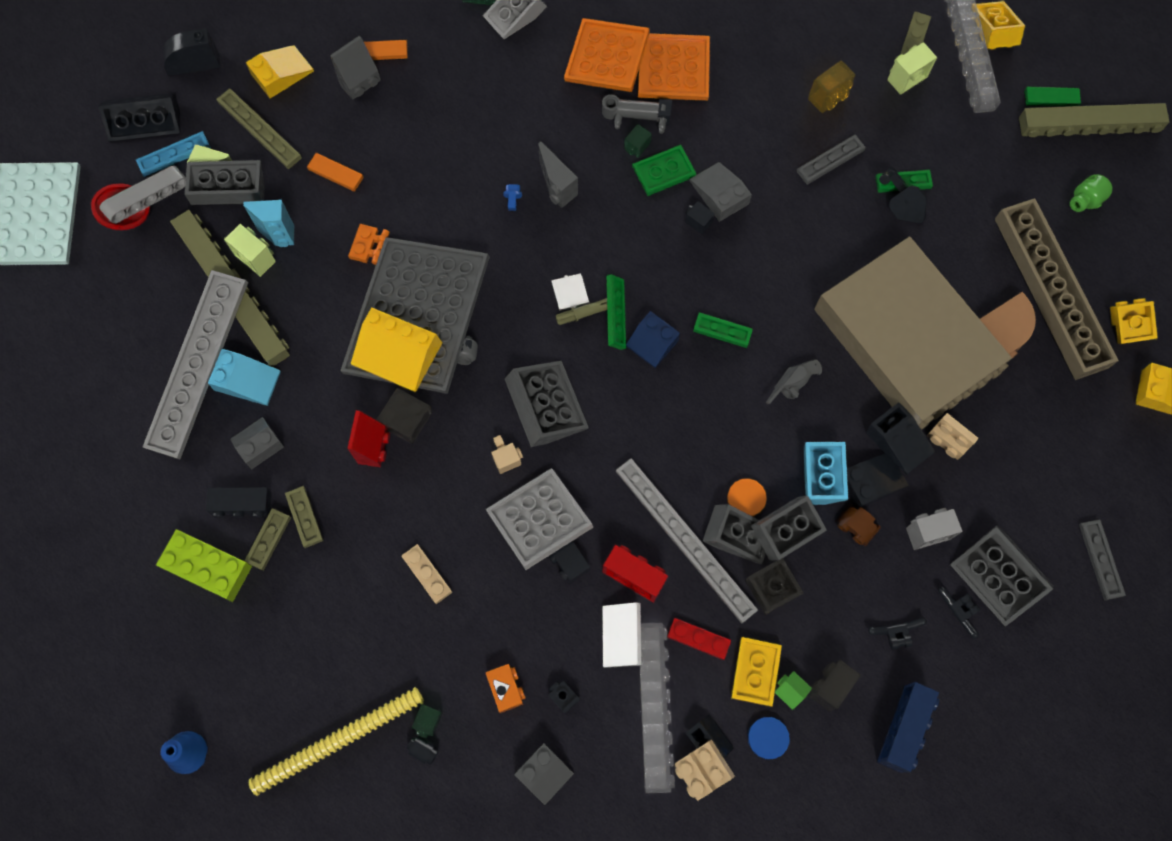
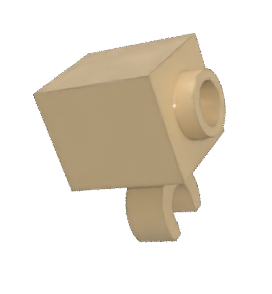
[491,435,523,474]

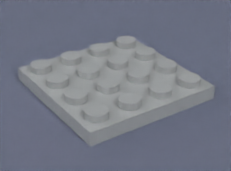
[486,468,593,570]

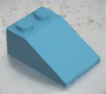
[208,349,281,406]

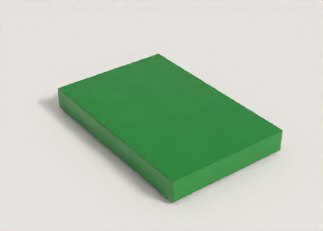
[632,145,696,196]

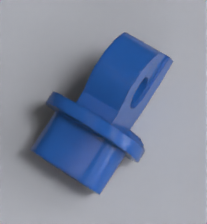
[503,184,522,211]

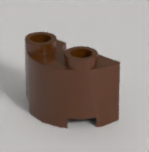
[835,504,880,547]

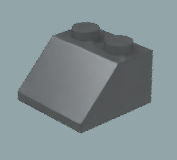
[230,417,284,469]
[514,743,574,805]

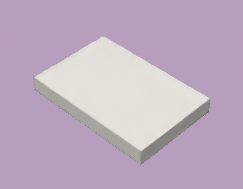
[603,603,641,668]

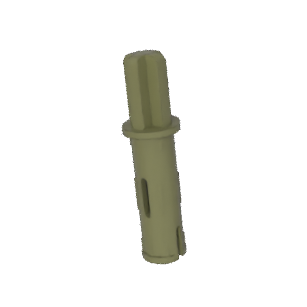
[556,298,607,325]

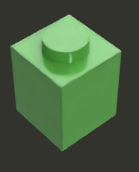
[775,671,812,710]

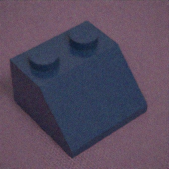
[626,311,680,368]

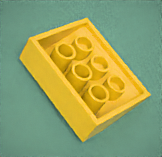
[351,307,442,392]

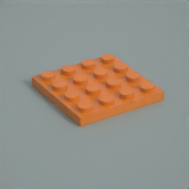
[564,18,650,92]
[638,33,710,101]

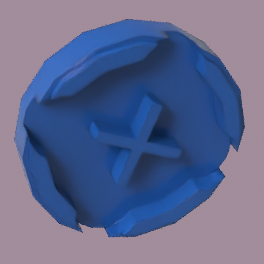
[748,717,790,759]

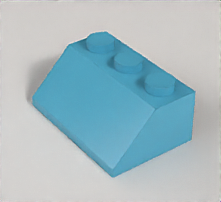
[244,200,294,247]
[804,442,848,505]

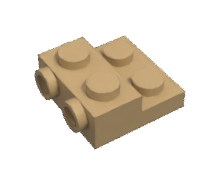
[927,413,979,460]
[675,740,735,801]

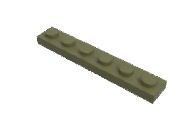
[216,89,302,170]

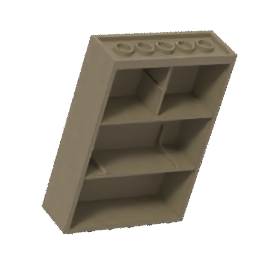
[814,237,1012,430]

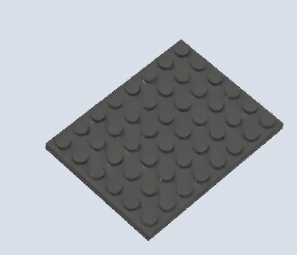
[340,237,490,394]

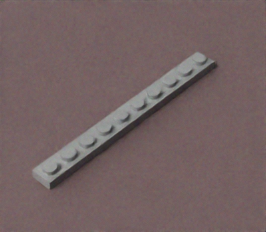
[616,459,758,623]

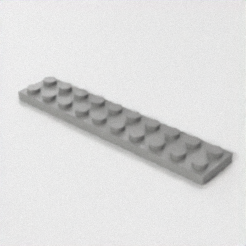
[143,270,248,459]

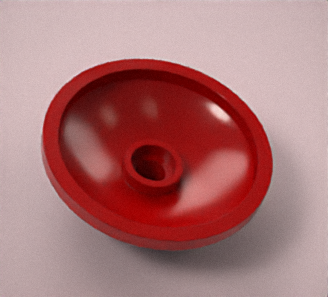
[91,184,150,230]

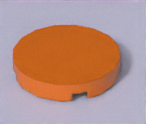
[727,479,767,517]

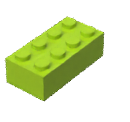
[156,529,252,602]

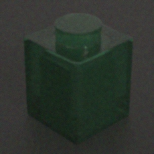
[624,124,652,158]
[412,704,443,739]

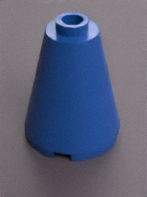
[161,731,208,774]

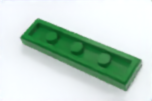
[607,274,626,350]

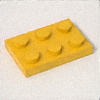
[731,637,782,707]

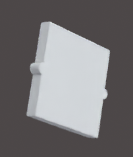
[552,274,589,311]

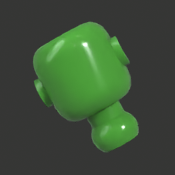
[1070,174,1112,212]

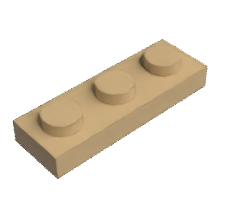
[402,544,452,604]

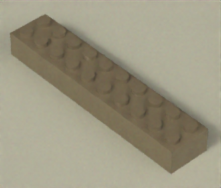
[995,198,1119,380]

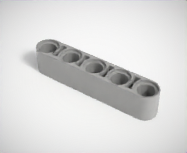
[100,166,186,223]

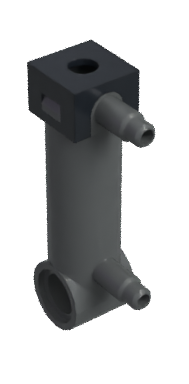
[602,95,672,134]

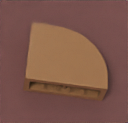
[980,292,1036,358]

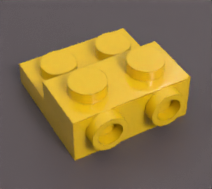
[1110,298,1157,344]

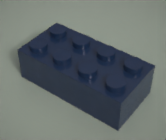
[877,682,939,773]

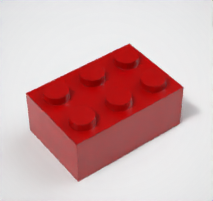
[602,545,668,603]

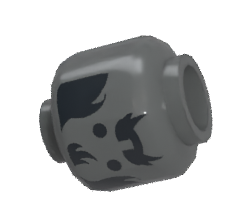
[457,336,478,365]

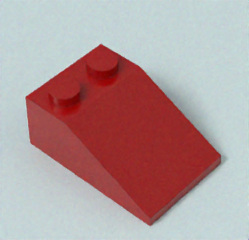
[348,410,390,468]

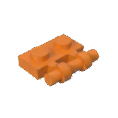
[348,224,390,265]

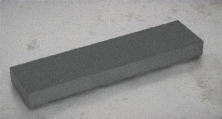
[796,135,866,185]
[1079,519,1126,601]

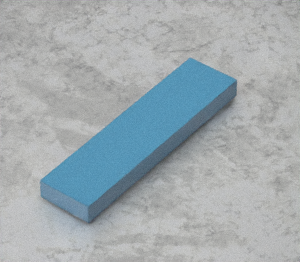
[136,131,211,177]

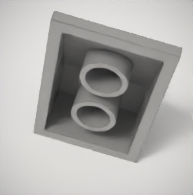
[483,0,547,39]

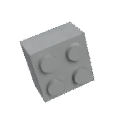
[906,508,963,550]

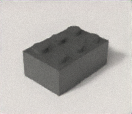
[751,496,827,560]

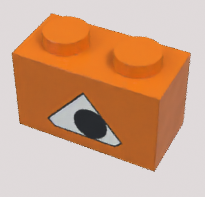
[485,664,525,713]

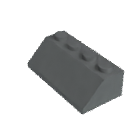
[185,160,265,205]

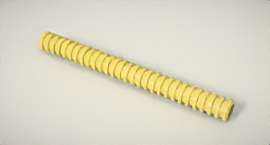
[248,687,424,796]

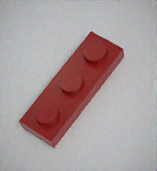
[667,618,731,660]

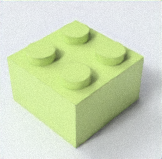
[887,42,937,95]
[224,224,276,277]

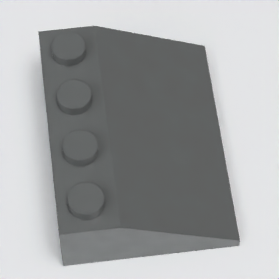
[505,361,589,447]
[950,525,1054,627]

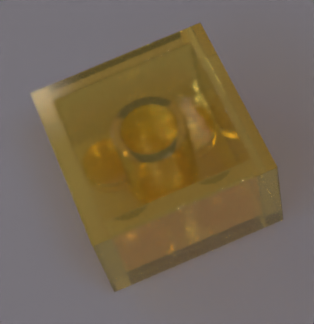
[808,60,855,113]

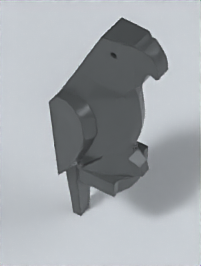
[766,359,822,404]

